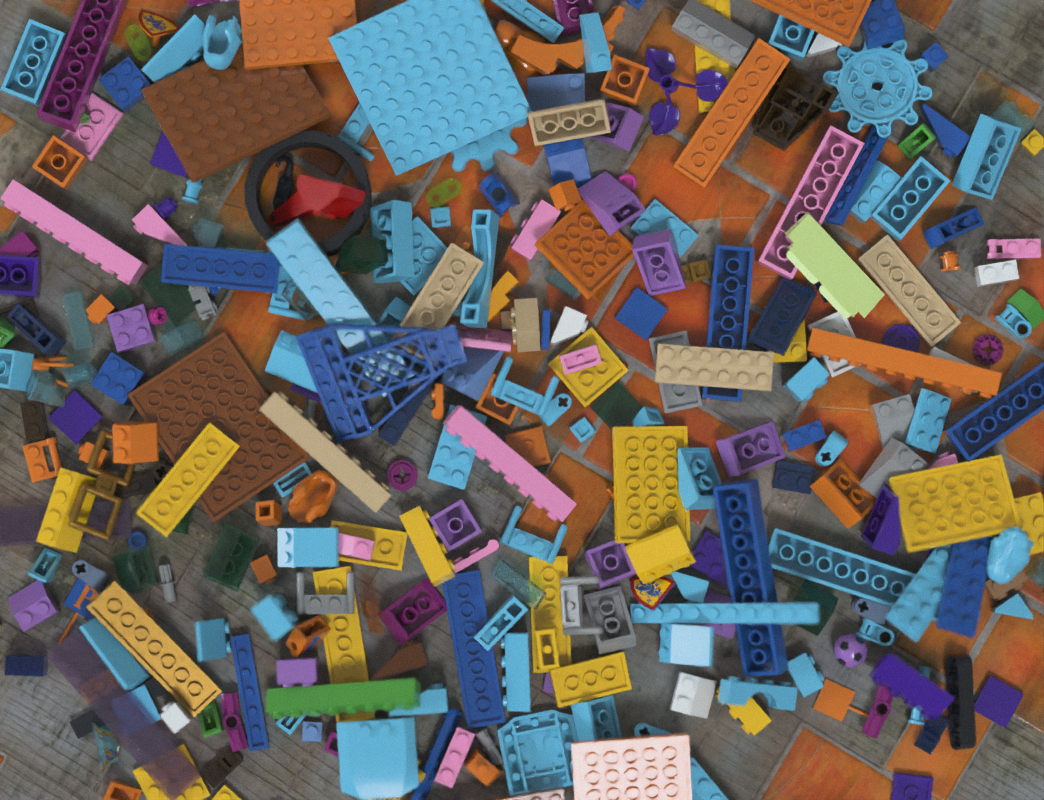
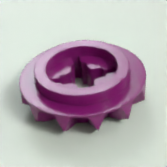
[973,334,1004,365]
[387,460,418,491]

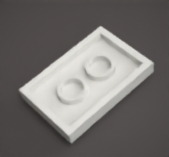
[808,312,861,378]

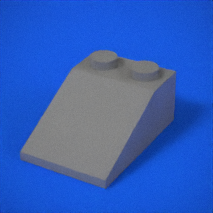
[870,394,922,452]
[858,438,928,498]
[584,586,636,655]

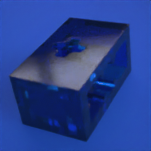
[4,654,48,676]

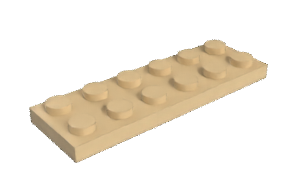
[857,234,961,347]
[391,242,484,360]
[655,344,774,391]

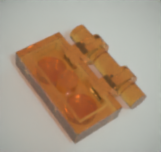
[360,599,384,634]

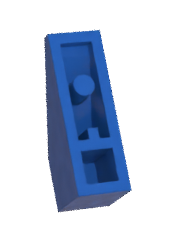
[919,103,971,158]
[923,207,984,249]

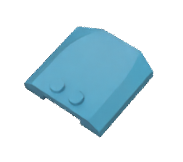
[497,710,578,795]
[337,717,419,800]

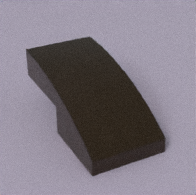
[201,746,243,788]

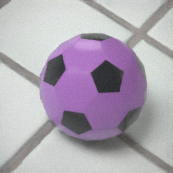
[833,633,868,668]

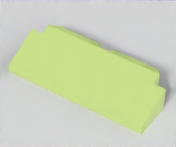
[785,212,885,318]

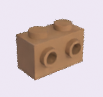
[984,570,1028,600]

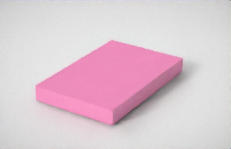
[60,93,124,161]
[456,325,513,352]

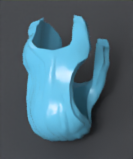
[202,15,244,70]
[986,527,1034,584]

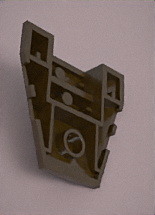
[753,65,839,151]

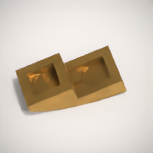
[682,259,712,285]

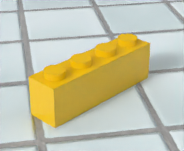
[399,506,456,587]

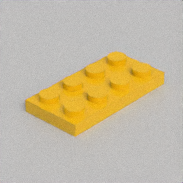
[330,520,408,571]
[549,651,632,708]

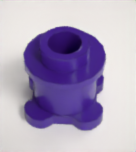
[153,197,178,222]

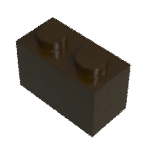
[20,400,49,442]

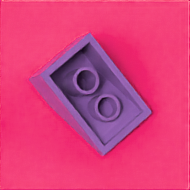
[632,229,686,296]
[716,421,785,477]

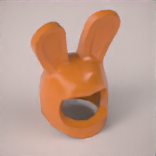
[493,20,547,71]

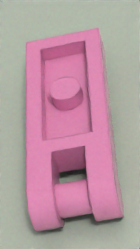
[987,239,1041,259]
[453,540,499,574]

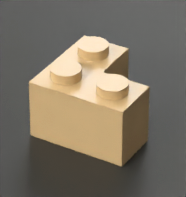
[511,298,541,352]

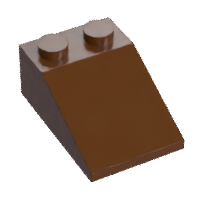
[371,638,429,681]

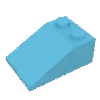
[678,448,722,510]
[278,528,339,567]
[195,618,231,661]
[659,623,714,666]
[389,683,449,717]

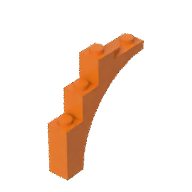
[505,5,625,75]

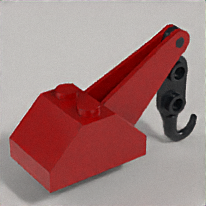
[268,156,366,227]

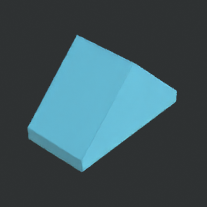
[28,547,62,583]
[991,593,1033,620]

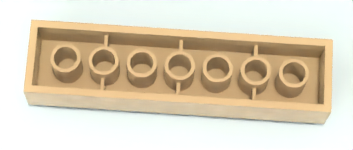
[259,392,391,513]

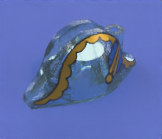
[91,722,121,773]

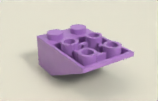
[578,171,646,236]

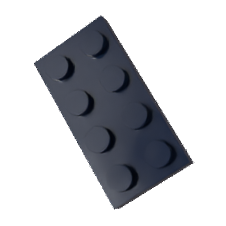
[749,277,817,356]

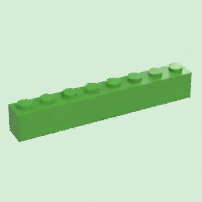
[266,678,421,719]

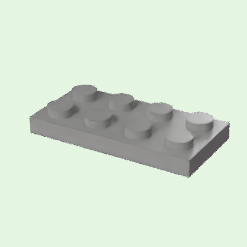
[649,331,703,414]

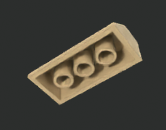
[528,99,611,146]

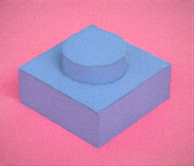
[302,721,323,742]

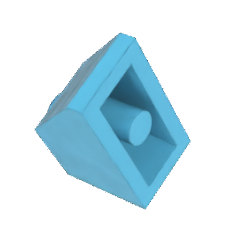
[671,571,709,603]

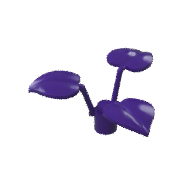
[645,48,728,136]

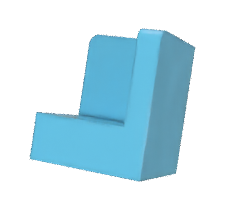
[632,406,665,427]

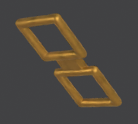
[68,429,136,541]

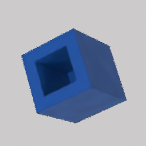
[919,42,949,72]

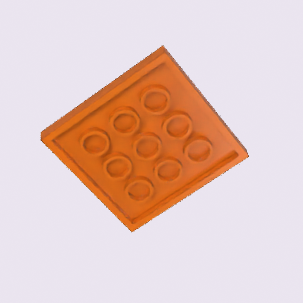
[534,200,634,299]

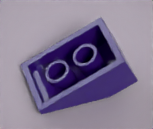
[861,484,901,555]

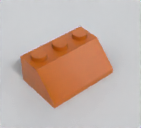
[810,458,876,529]

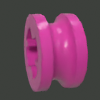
[148,307,167,325]

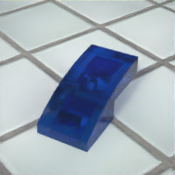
[914,714,949,755]

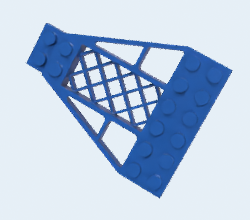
[296,323,468,443]

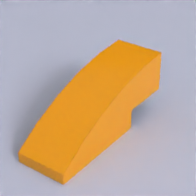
[487,271,519,324]

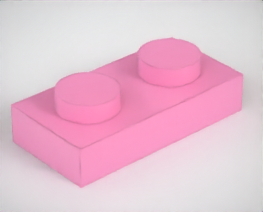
[559,345,602,375]

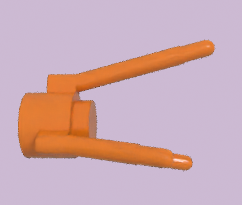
[32,356,74,389]

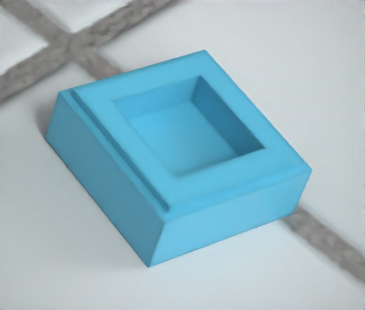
[430,207,451,228]
[569,416,596,443]

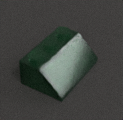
[202,522,261,592]

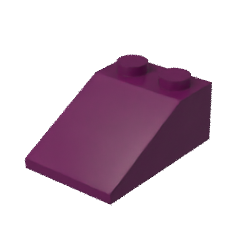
[552,0,594,36]
[377,578,447,645]

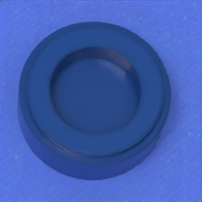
[128,531,148,550]

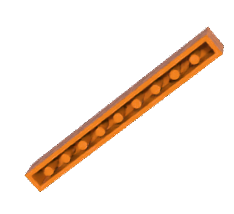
[807,328,1002,399]

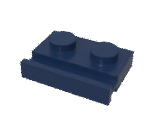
[772,460,815,495]

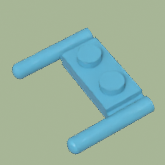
[337,103,374,161]
[268,262,310,321]
[490,356,559,417]
[500,505,568,564]

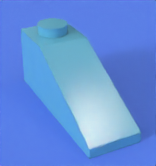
[579,12,612,73]
[474,593,528,651]

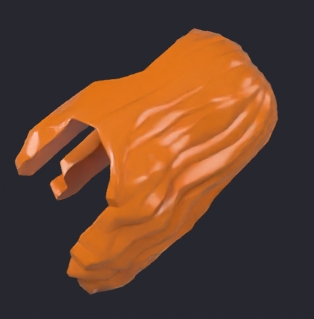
[288,470,338,523]

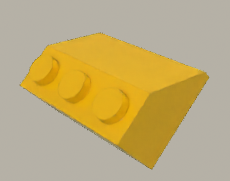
[625,524,696,584]

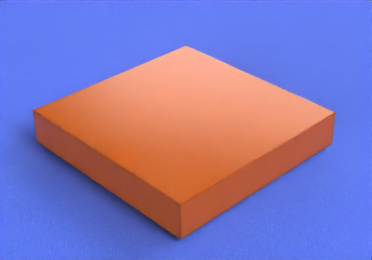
[505,426,551,467]

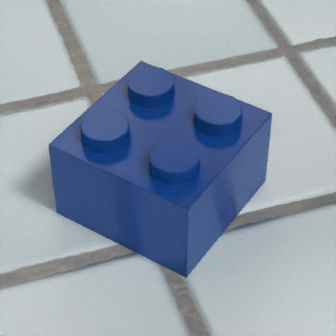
[859,0,905,50]
[98,56,151,113]
[90,352,147,406]

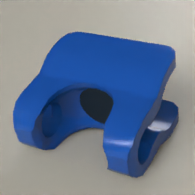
[478,172,521,218]

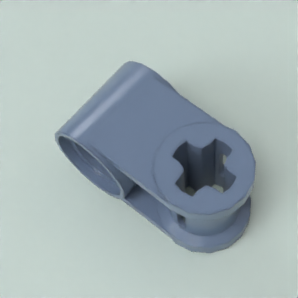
[72,560,110,592]
[851,597,891,625]

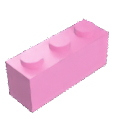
[510,200,561,262]
[434,725,475,788]

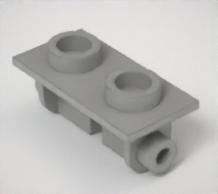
[188,285,217,321]

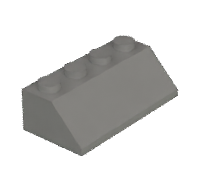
[671,0,756,69]

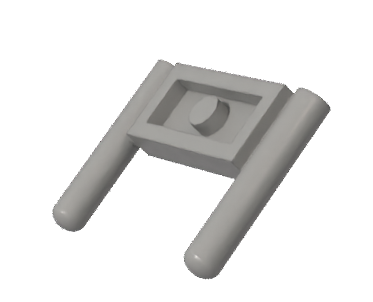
[297,571,355,614]
[560,576,603,635]

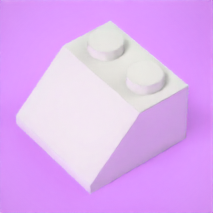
[550,306,589,346]
[670,671,717,718]

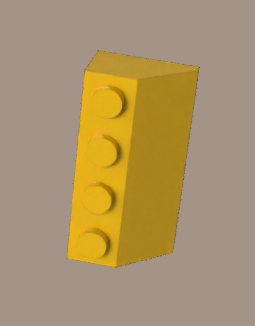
[36,468,97,553]

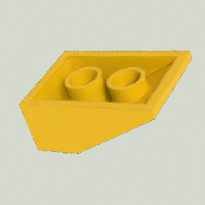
[765,306,807,364]

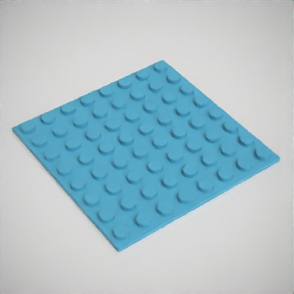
[328,0,533,176]

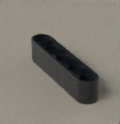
[946,654,976,750]

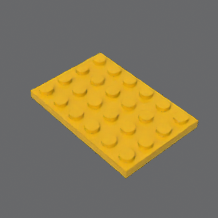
[612,426,691,543]
[888,454,1022,553]

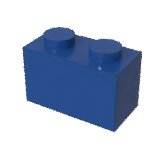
[782,420,827,452]

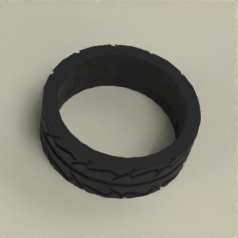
[245,131,372,256]

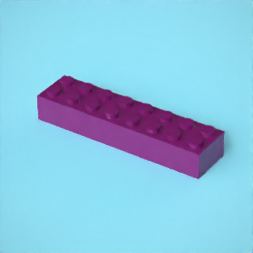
[36,0,129,133]

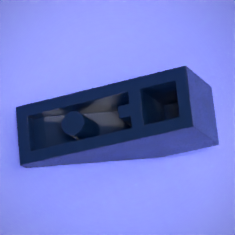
[6,303,67,356]

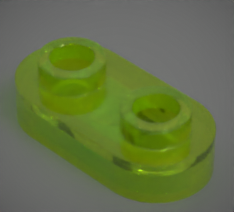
[125,24,153,62]
[426,178,462,208]

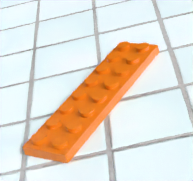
[672,38,790,188]

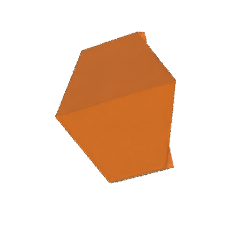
[103,778,142,800]

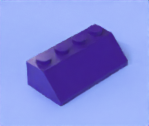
[0,255,41,298]
[868,653,955,720]

